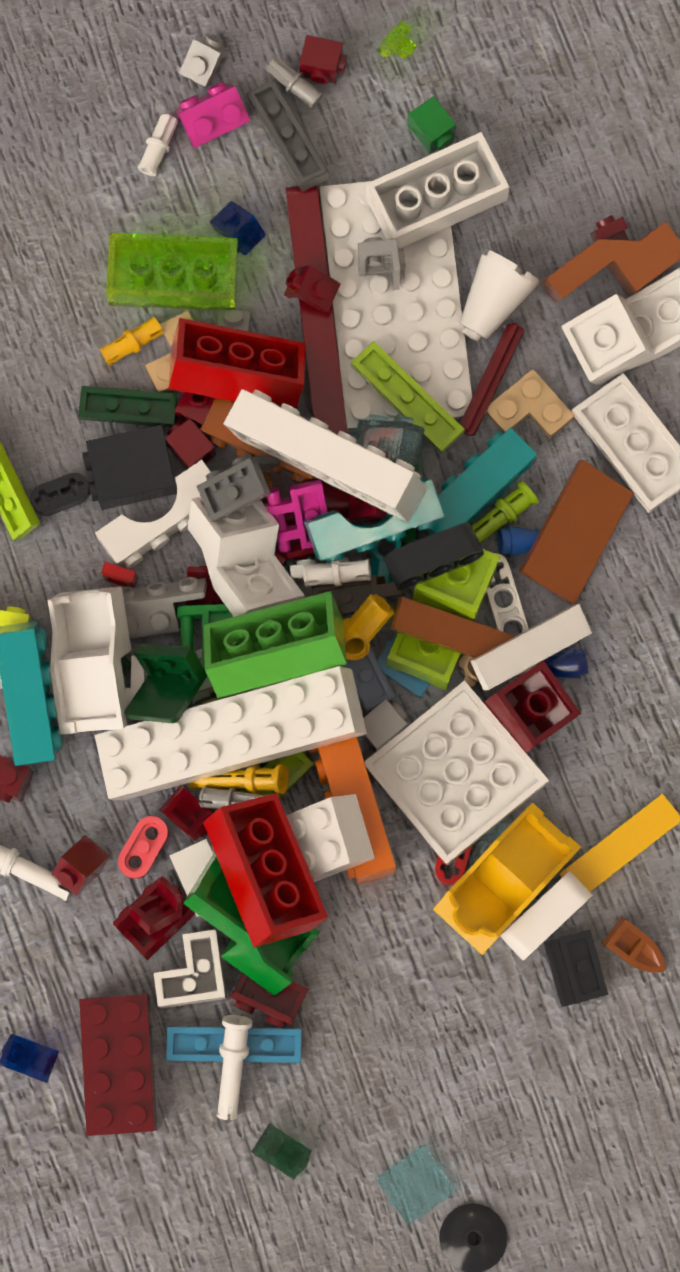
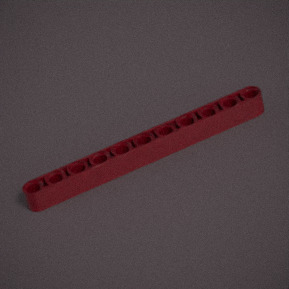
[285,185,350,518]

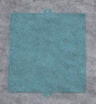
[376,1145,456,1225]

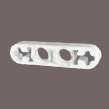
[486,553,536,676]

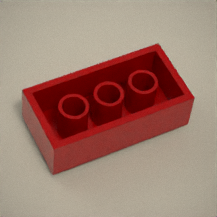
[168,318,305,409]
[203,793,328,948]

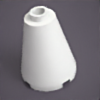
[459,249,540,342]

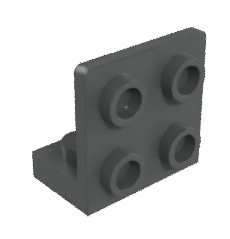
[197,454,280,522]

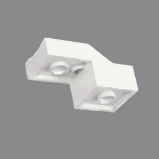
[561,268,680,386]
[187,496,305,617]
[47,586,131,735]

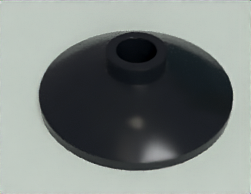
[439,1203,507,1272]

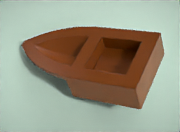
[602,916,666,973]

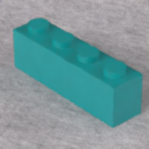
[424,427,538,536]

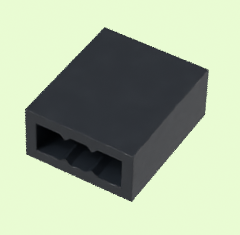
[82,425,177,510]

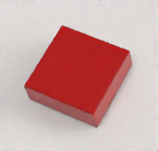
[101,562,138,588]

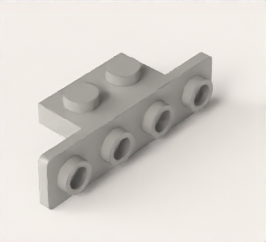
[122,577,207,639]

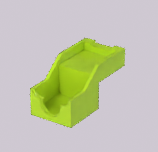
[386,549,500,691]

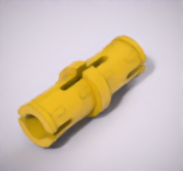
[99,316,164,366]

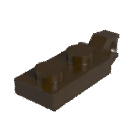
[311,575,405,615]

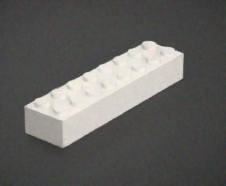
[95,666,367,801]

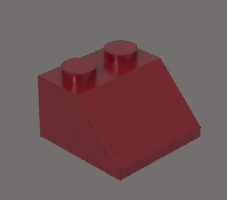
[483,660,581,753]

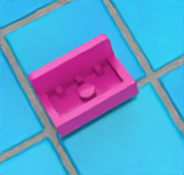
[174,82,251,148]

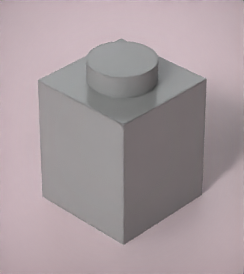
[362,699,408,752]

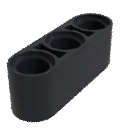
[383,523,484,590]

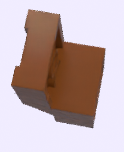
[541,222,680,303]

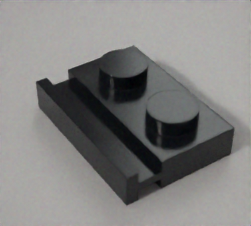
[543,930,609,1008]

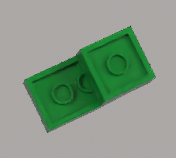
[183,852,320,996]

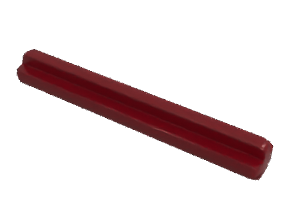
[460,323,524,437]

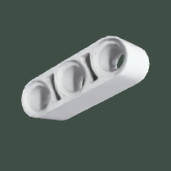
[500,871,593,961]

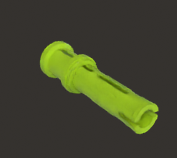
[472,481,539,544]

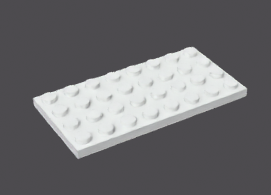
[320,181,472,432]

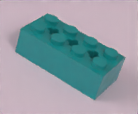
[0,621,64,766]

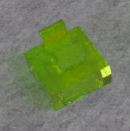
[376,20,417,60]

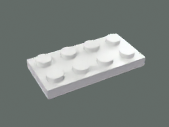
[571,373,680,513]

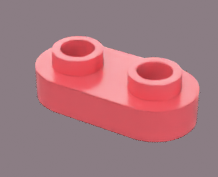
[118,816,169,879]

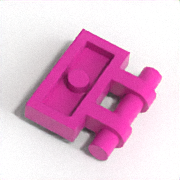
[266,479,327,552]

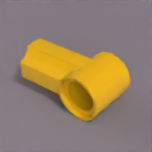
[343,594,394,661]

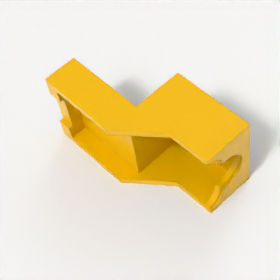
[433,802,581,955]

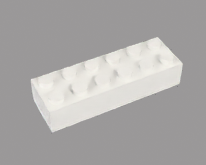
[223,389,427,523]

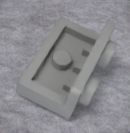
[358,237,406,290]

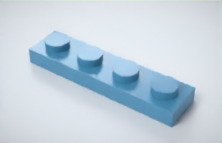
[166,1027,302,1063]

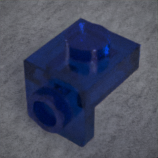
[209,201,266,255]
[0,1034,59,1083]

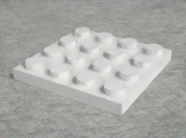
[364,680,549,866]

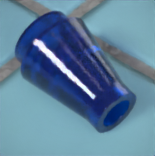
[544,647,589,679]

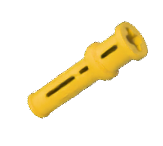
[188,764,289,794]

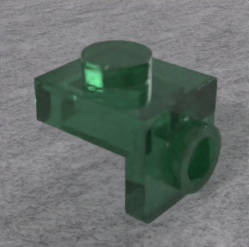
[251,1123,312,1179]

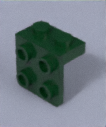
[124,644,207,723]

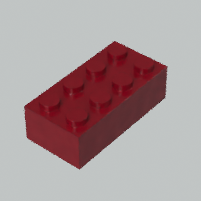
[79,994,157,1136]

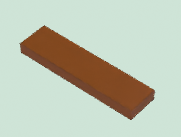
[390,597,515,658]

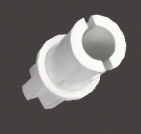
[137,114,178,177]

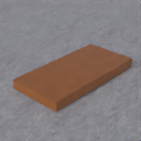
[518,460,634,605]

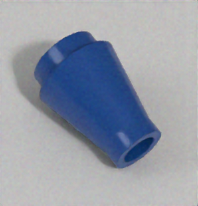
[497,525,540,558]

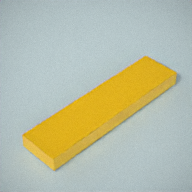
[558,794,680,892]

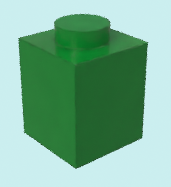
[408,96,456,154]

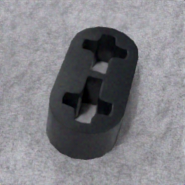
[30,473,90,516]

